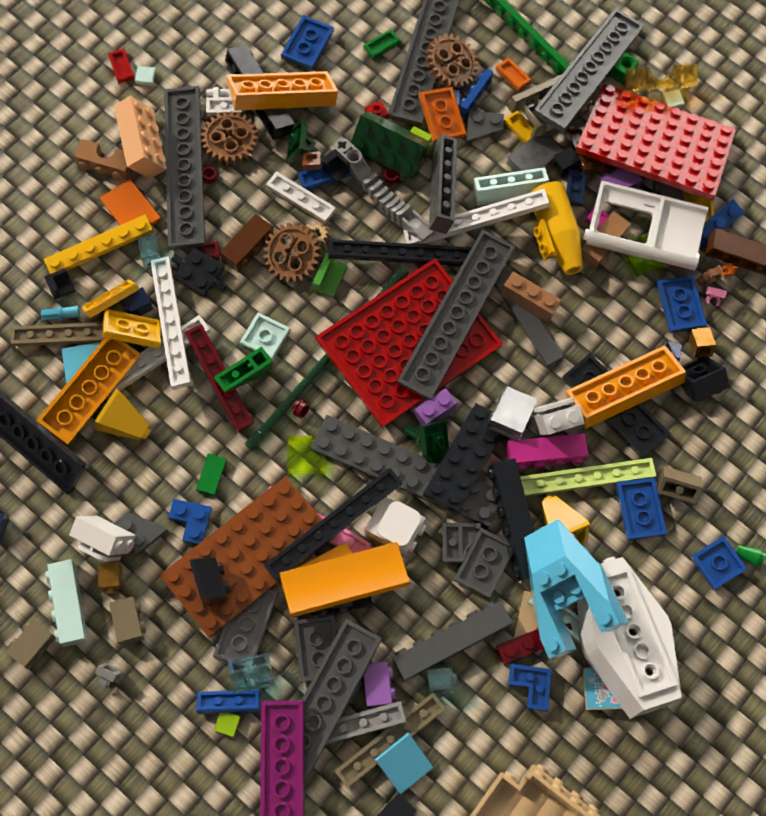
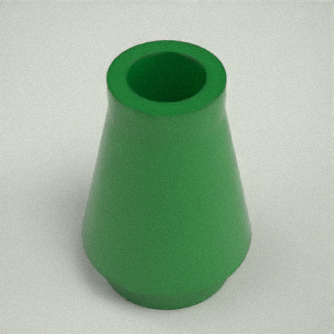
[736,544,766,568]

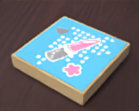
[583,668,622,710]

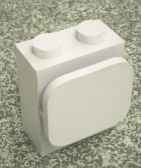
[531,398,585,435]
[365,497,427,556]
[69,515,136,562]

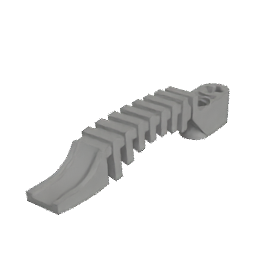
[334,138,435,242]

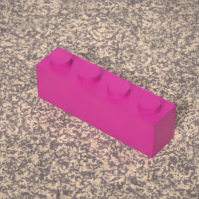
[506,433,588,470]

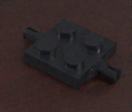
[171,248,228,297]

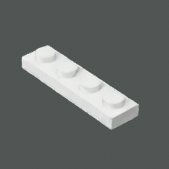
[266,171,336,224]

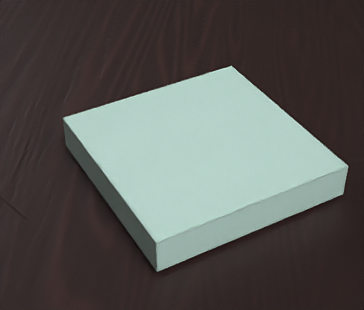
[239,312,291,361]

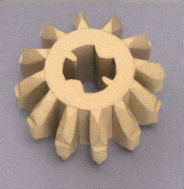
[304,221,332,253]

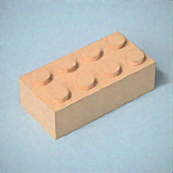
[114,96,167,179]

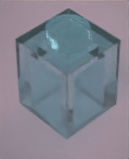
[137,235,161,266]
[426,667,458,694]

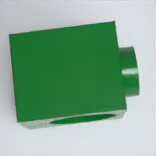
[610,52,639,85]

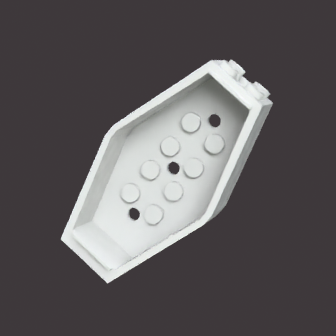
[577,557,682,719]

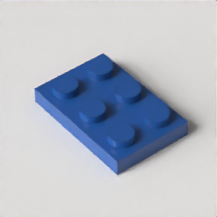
[281,15,334,71]
[656,275,707,333]
[615,477,667,541]

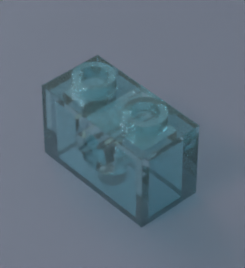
[228,653,275,694]

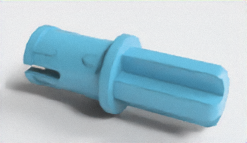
[41,306,80,321]

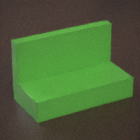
[313,252,347,298]

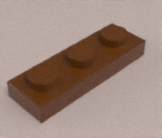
[565,126,602,174]

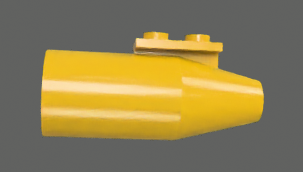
[531,181,583,275]

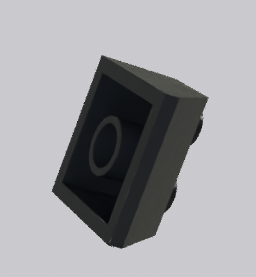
[681,357,729,402]
[189,557,231,607]

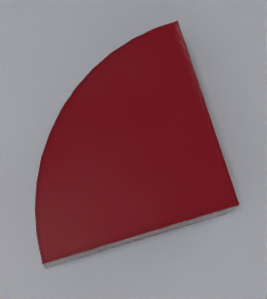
[201,241,220,260]

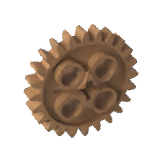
[425,34,479,89]
[201,111,259,165]
[263,222,322,283]

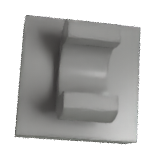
[95,663,123,688]

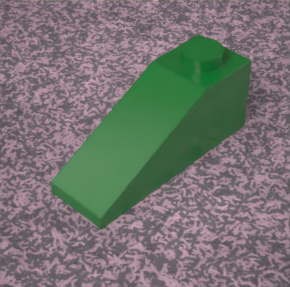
[214,346,273,393]

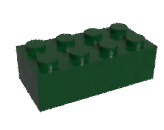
[351,111,431,179]

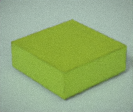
[214,713,241,737]

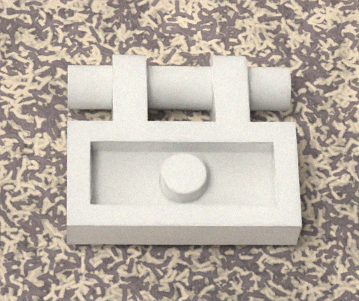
[206,87,242,117]

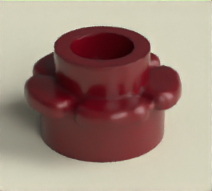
[202,167,218,184]
[382,168,400,185]
[292,399,310,418]

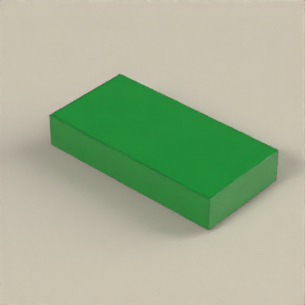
[363,29,401,60]
[196,454,227,496]

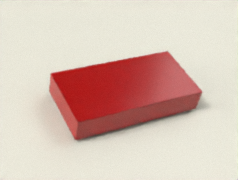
[108,48,135,84]

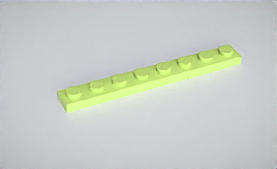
[520,458,656,497]

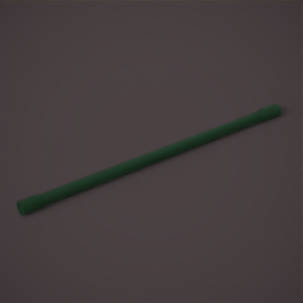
[244,267,409,451]

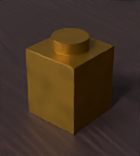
[688,327,716,358]
[98,562,122,594]

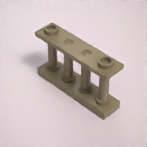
[508,74,592,139]

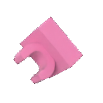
[705,285,727,306]

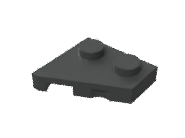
[466,110,504,144]
[114,512,168,555]
[442,523,481,564]

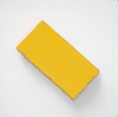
[504,111,534,143]

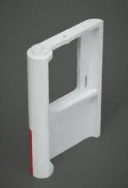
[583,181,708,271]

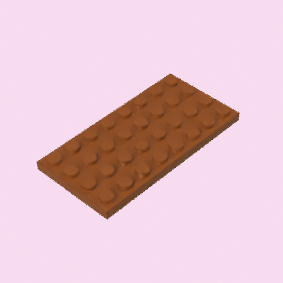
[159,476,336,639]

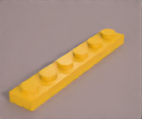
[44,214,154,274]

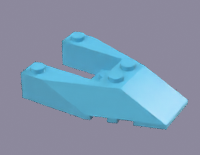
[524,519,629,659]

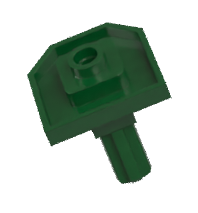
[286,121,325,165]
[404,420,449,463]

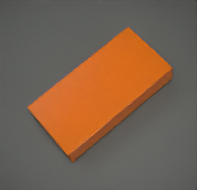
[495,57,532,92]

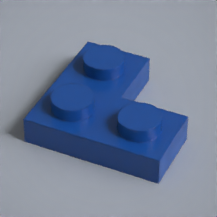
[168,499,212,545]
[508,664,551,712]

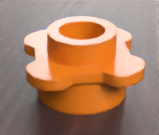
[721,263,738,276]

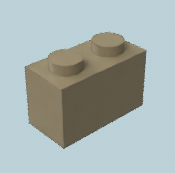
[658,466,702,504]
[109,596,147,646]
[6,619,55,670]

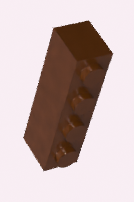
[705,228,766,276]

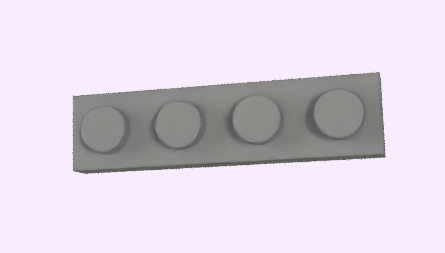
[327,701,407,744]

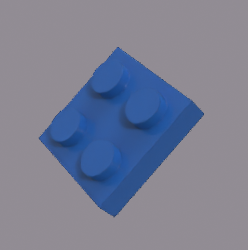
[690,536,747,591]

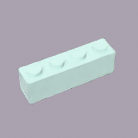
[474,167,549,206]
[45,559,88,647]

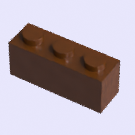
[220,214,274,272]

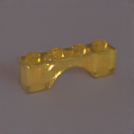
[626,63,698,93]

